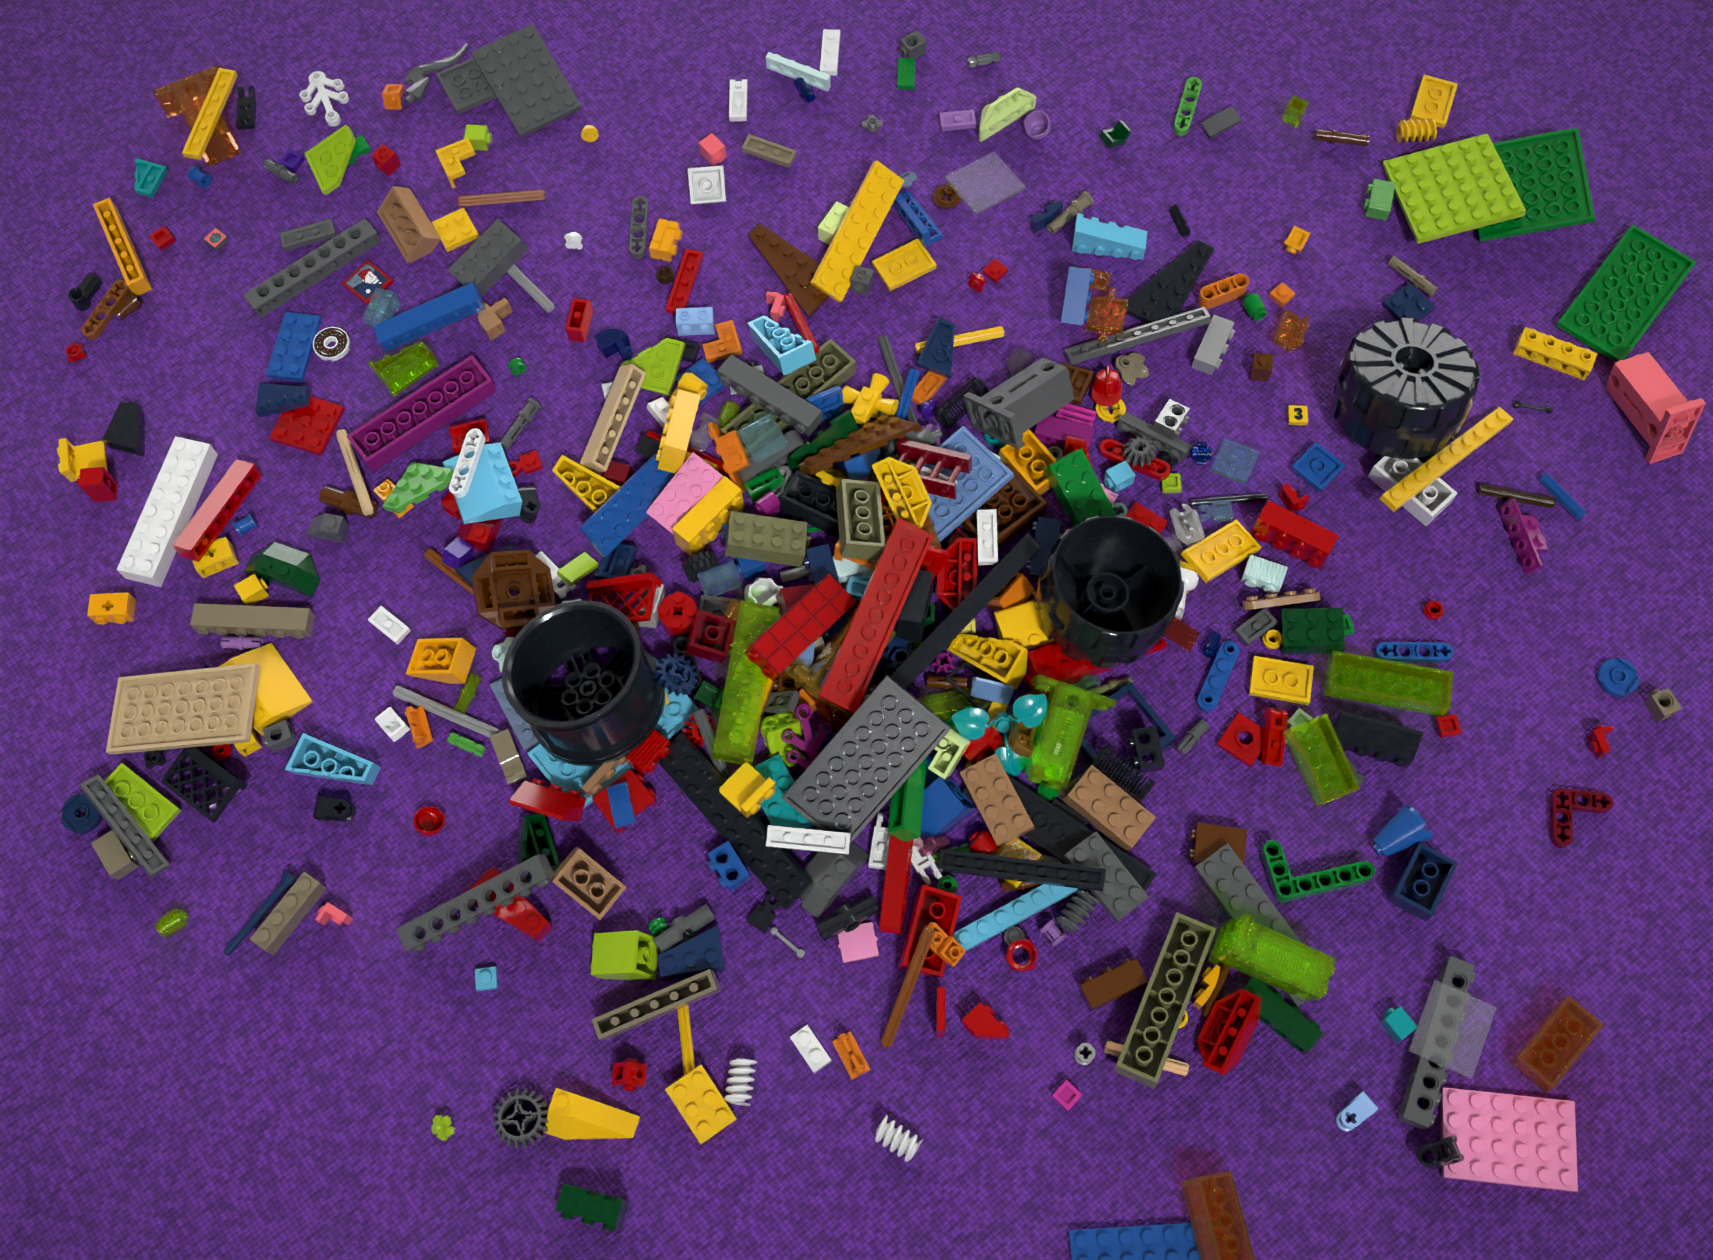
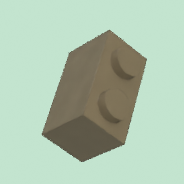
[91,830,139,880]

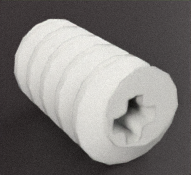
[724,1059,757,1106]
[875,1115,923,1162]

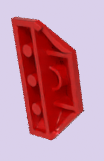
[936,538,978,611]
[1197,989,1262,1076]

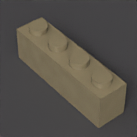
[250,872,327,956]

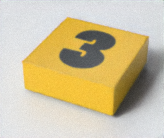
[1287,405,1308,425]

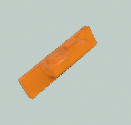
[708,422,751,493]

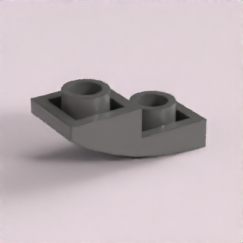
[1202,106,1242,139]

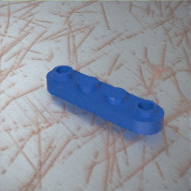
[1197,641,1240,712]

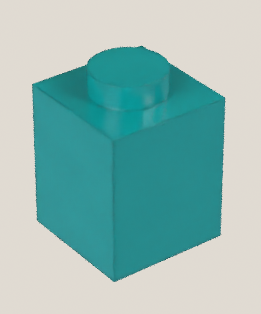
[1379,1006,1418,1043]

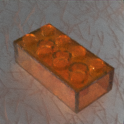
[1509,995,1604,1093]
[1181,1171,1255,1260]

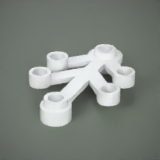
[299,71,349,127]

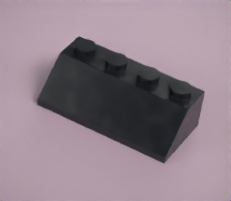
[779,470,839,538]
[1328,711,1423,767]

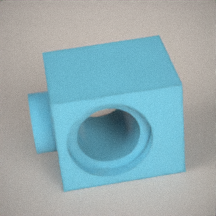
[1104,461,1135,493]

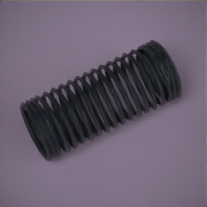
[934,377,989,429]
[1091,746,1155,802]

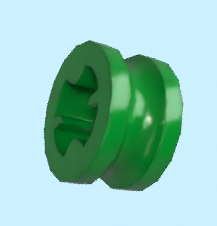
[508,358,527,375]
[648,917,670,937]

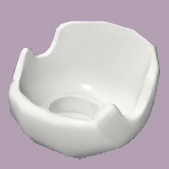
[1180,568,1199,592]

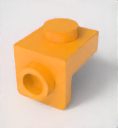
[1284,226,1311,254]

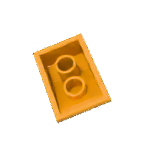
[406,638,476,684]

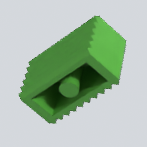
[1363,178,1396,221]

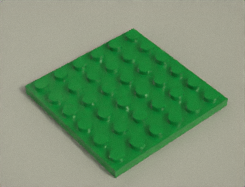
[1478,127,1595,242]

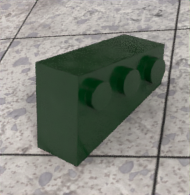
[517,813,560,882]
[556,1184,629,1232]

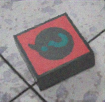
[203,227,230,251]

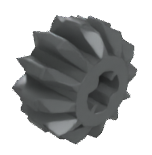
[1123,435,1156,468]

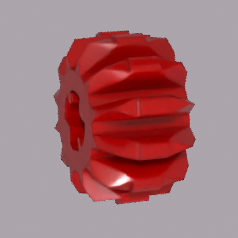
[681,714,716,747]

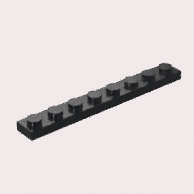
[937,849,1106,892]

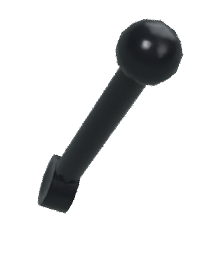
[1513,400,1553,414]

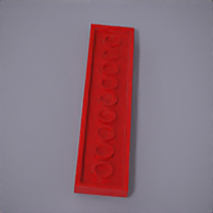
[818,518,934,714]

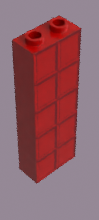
[744,574,857,681]

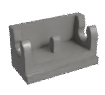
[1170,504,1205,547]

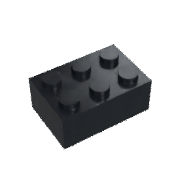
[894,570,933,643]

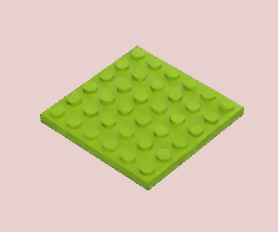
[1382,133,1526,244]

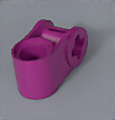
[755,491,780,518]

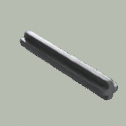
[693,709,731,781]

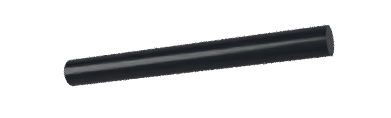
[1190,493,1267,507]

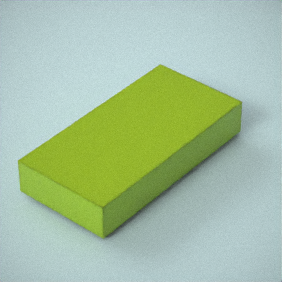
[557,552,599,586]

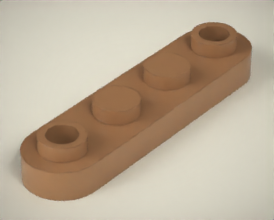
[1242,588,1321,610]

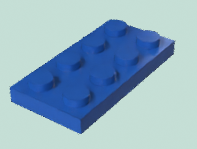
[266,312,322,382]

